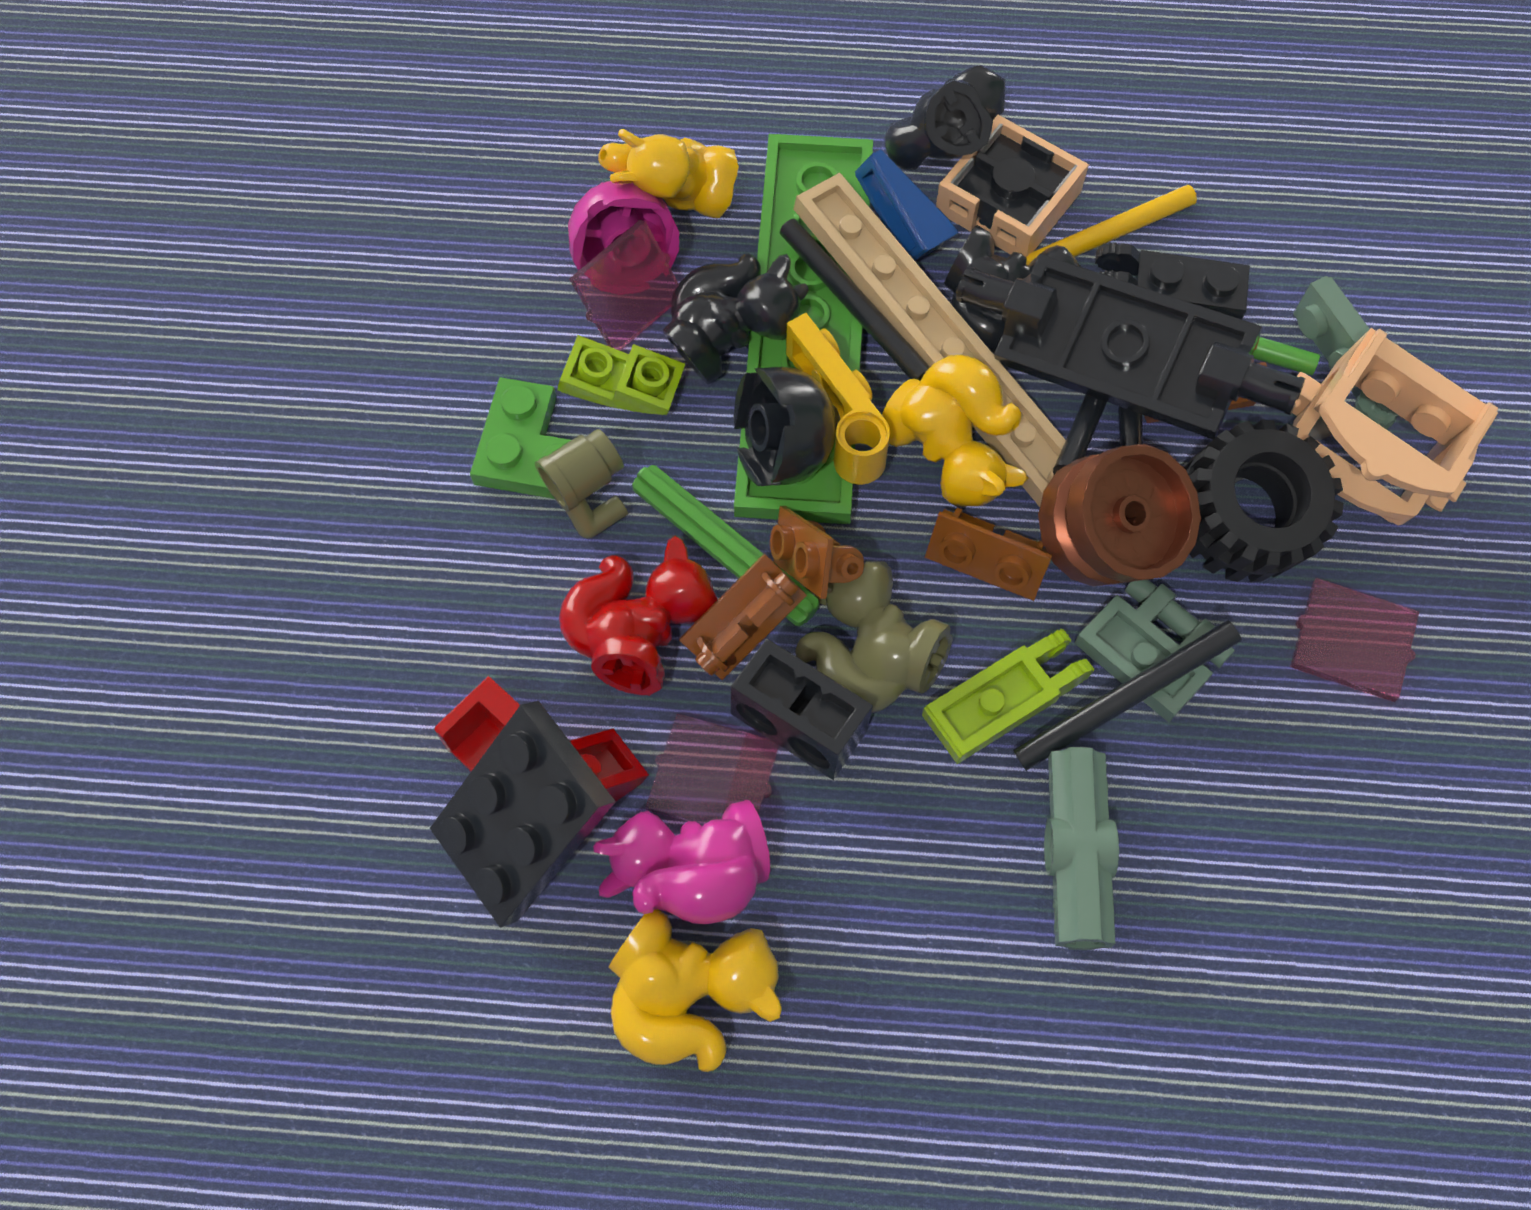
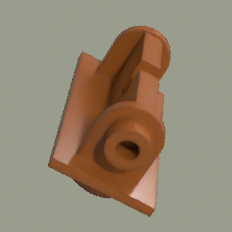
[770,506,864,599]
[924,507,1052,601]
[679,553,807,680]

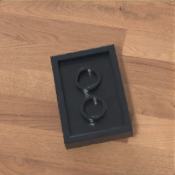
[430,701,616,928]

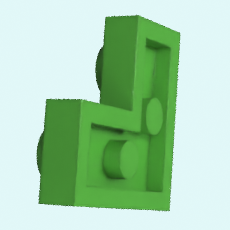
[470,377,571,499]

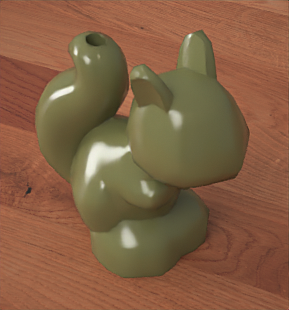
[795,561,953,714]

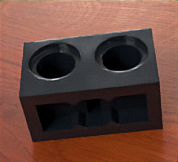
[731,639,873,780]

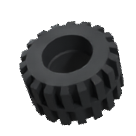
[1184,419,1344,583]

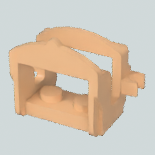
[1292,328,1498,525]

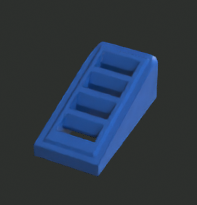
[855,149,958,261]

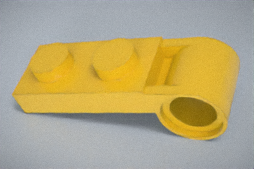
[786,313,890,485]

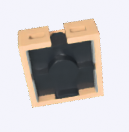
[936,115,1089,257]

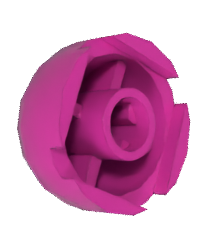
[568,181,679,294]

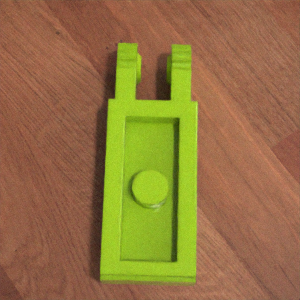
[922,629,1095,764]

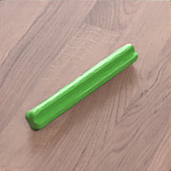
[632,465,820,626]

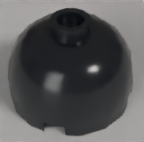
[733,367,840,486]

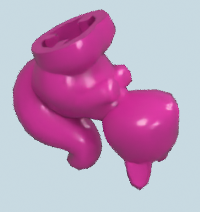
[593,800,770,924]

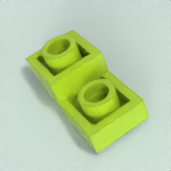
[557,335,685,415]

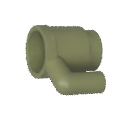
[535,429,628,539]

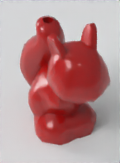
[559,535,718,696]

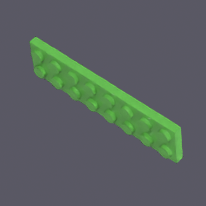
[734,134,873,524]

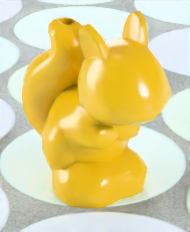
[598,129,739,218]
[882,355,1029,507]
[608,909,782,1072]

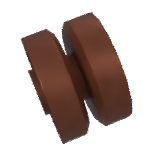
[1038,444,1201,587]

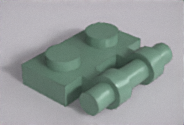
[1074,579,1235,723]

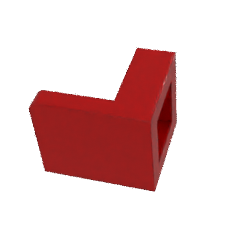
[434,676,520,772]

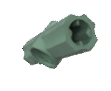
[1044,747,1119,950]

